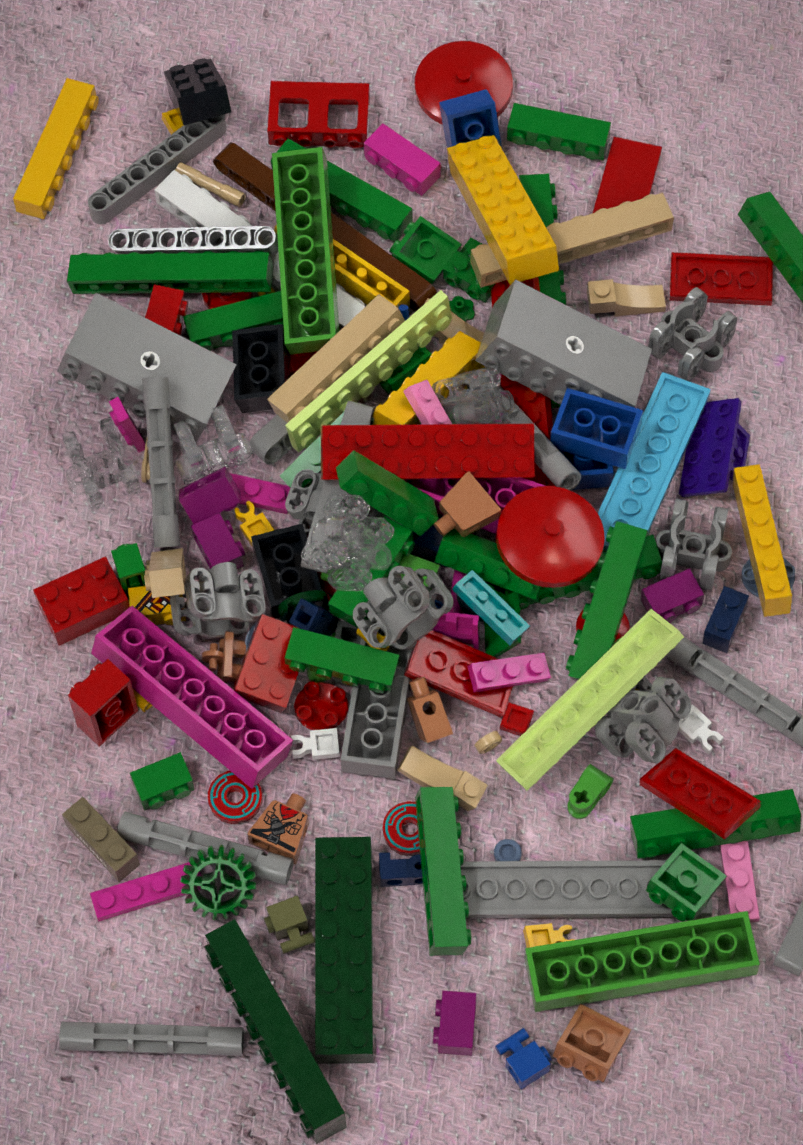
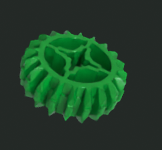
[180,845,256,921]

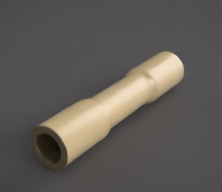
[175,162,246,207]

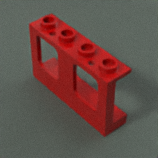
[267,81,370,148]

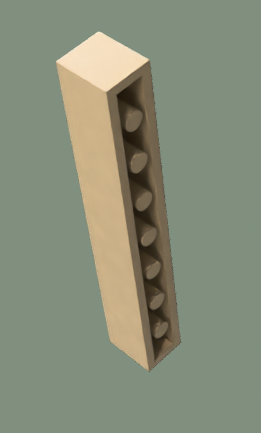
[471,193,674,288]

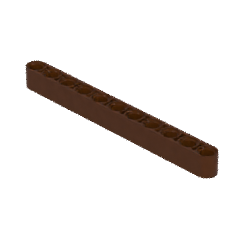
[213,142,437,312]

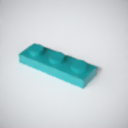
[452,570,530,646]

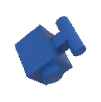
[495,1028,552,1090]

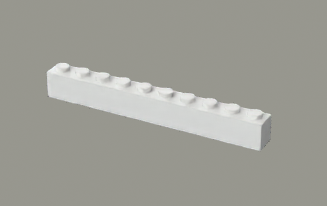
[154,170,366,330]

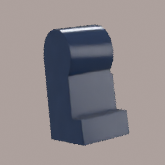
[289,598,338,636]
[379,852,423,887]

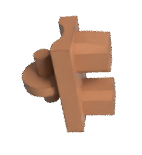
[202,631,246,684]

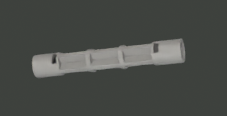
[467,370,581,491]
[142,377,180,548]
[666,637,803,747]
[117,811,294,885]
[59,1021,244,1056]

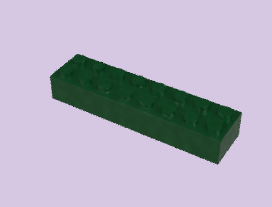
[315,837,374,1064]
[204,919,347,1144]

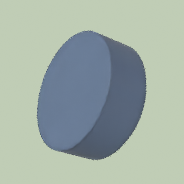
[494,839,522,861]

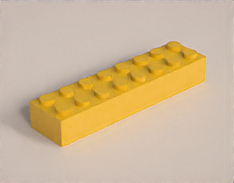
[447,135,559,285]

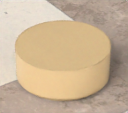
[474,731,502,754]

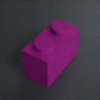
[179,466,241,524]
[191,513,246,569]
[640,568,704,623]
[433,990,476,1056]

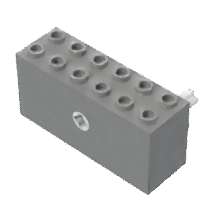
[475,280,652,407]
[57,293,236,442]

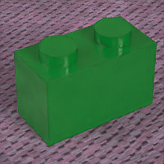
[111,543,145,599]
[130,752,195,811]

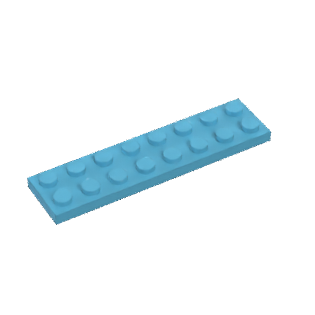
[598,372,711,551]

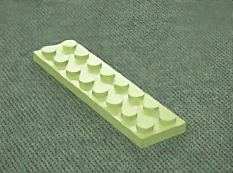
[285,290,452,453]
[496,609,684,791]

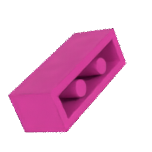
[364,123,441,196]

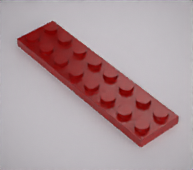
[321,424,535,480]

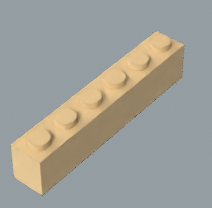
[267,294,405,423]

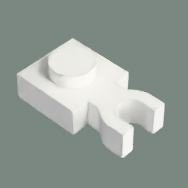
[679,704,724,755]
[291,728,340,760]

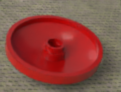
[415,41,513,125]
[496,486,605,588]

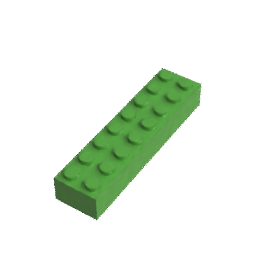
[272,147,340,355]
[524,911,760,1012]

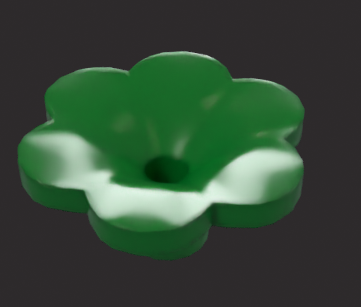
[449,296,475,322]

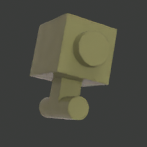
[264,895,315,954]

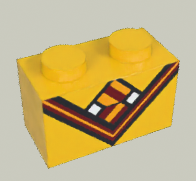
[128,586,186,625]

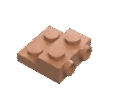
[553,1004,631,1082]

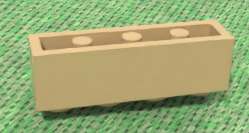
[144,548,186,598]

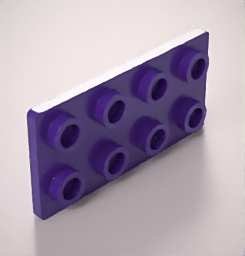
[679,398,750,497]

